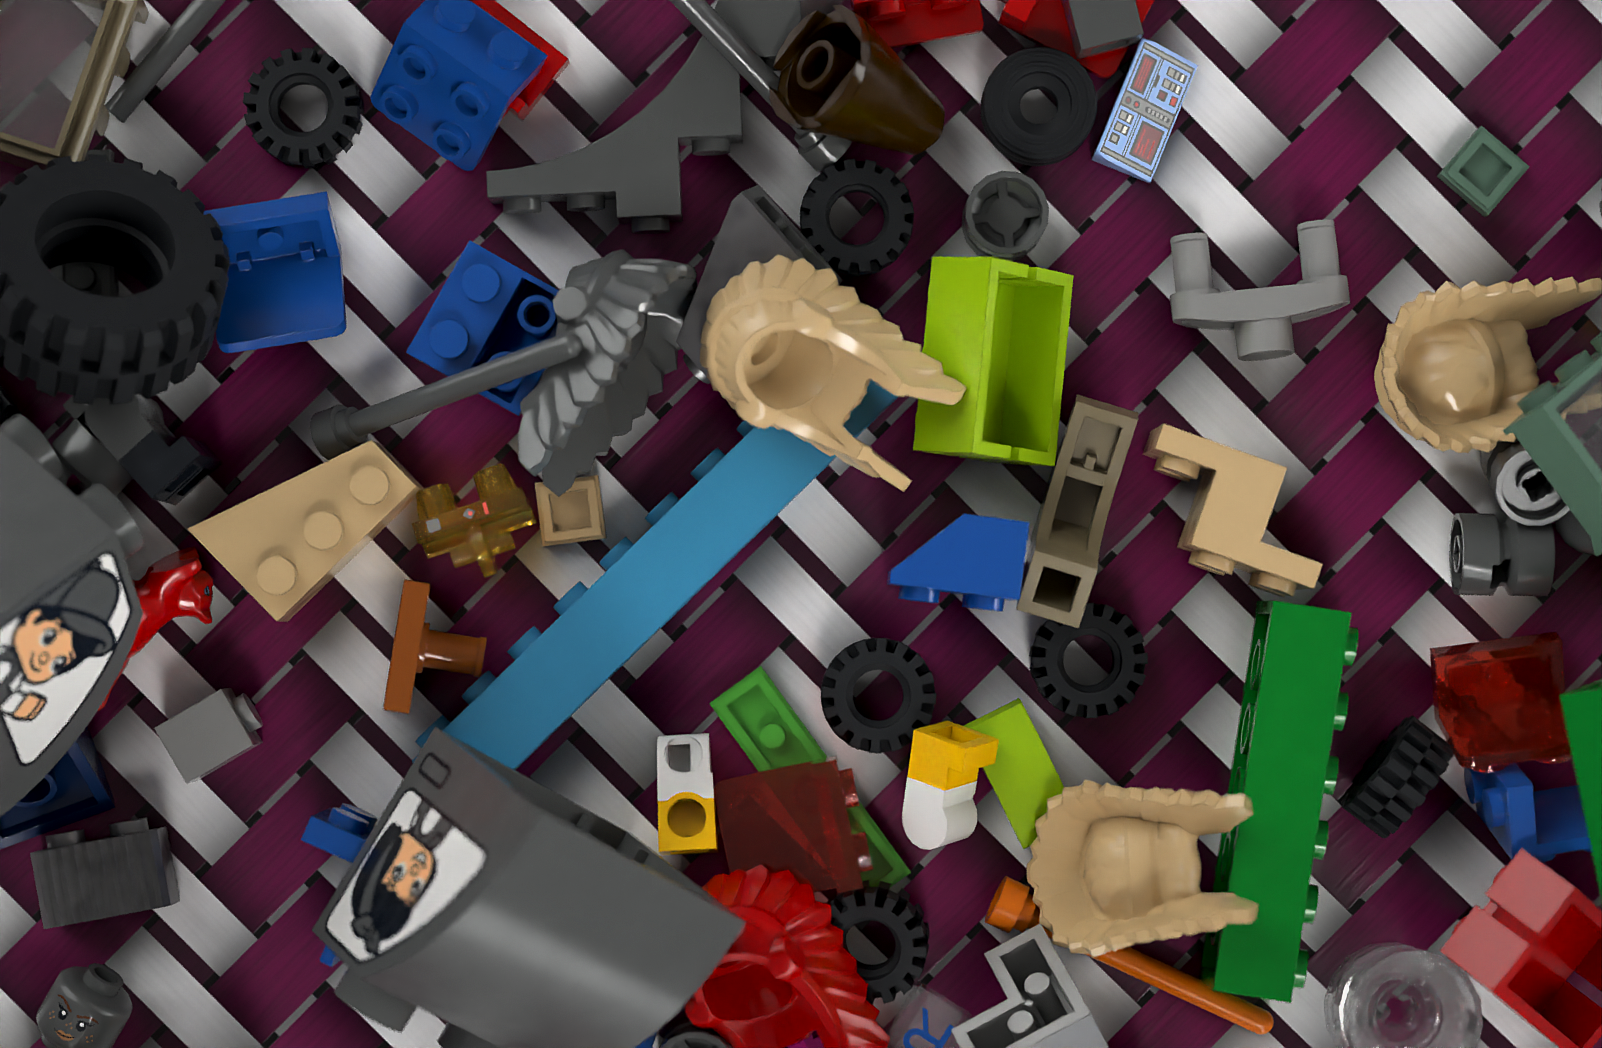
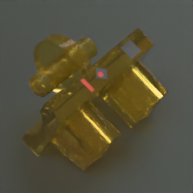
[411,464,537,578]

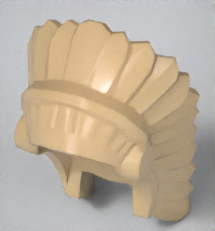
[700,254,967,492]
[1374,276,1602,453]
[1026,780,1258,958]

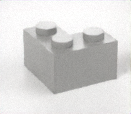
[951,924,1108,1048]

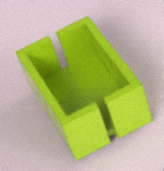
[913,257,1074,466]

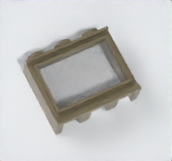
[0,0,149,170]

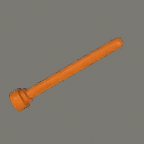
[985,876,1274,1035]

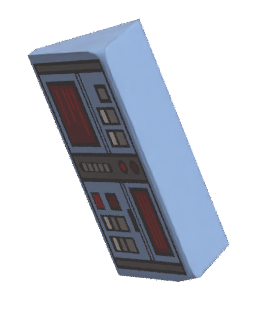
[1091,37,1198,183]

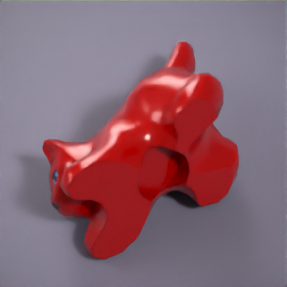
[97,547,214,711]

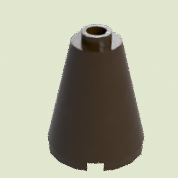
[769,5,945,155]

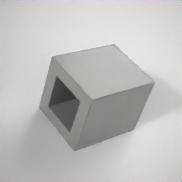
[154,688,263,784]

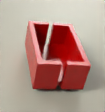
[1440,848,1602,1048]

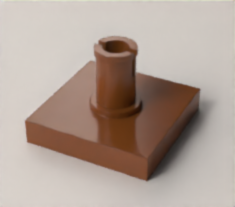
[383,579,487,714]

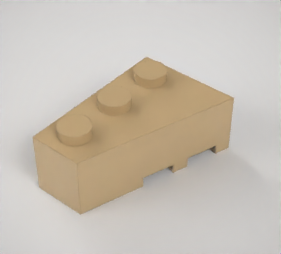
[188,440,424,622]

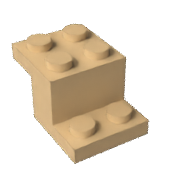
[1143,424,1323,597]

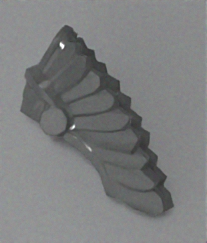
[518,249,698,497]

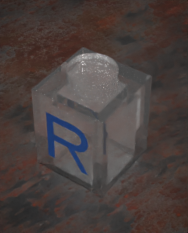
[886,980,973,1048]

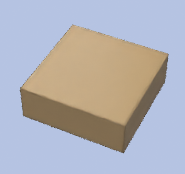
[535,475,607,547]

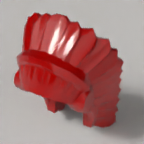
[684,864,890,1048]

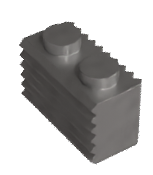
[30,817,180,929]

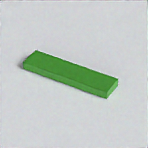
[709,666,911,890]

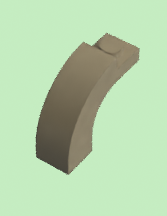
[1016,394,1138,628]

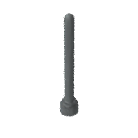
[669,0,852,171]
[310,332,583,460]

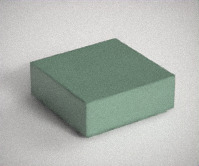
[1437,126,1530,217]

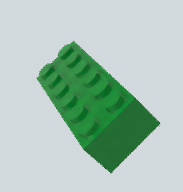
[1198,600,1359,1003]

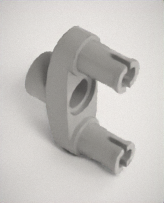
[1170,219,1350,361]

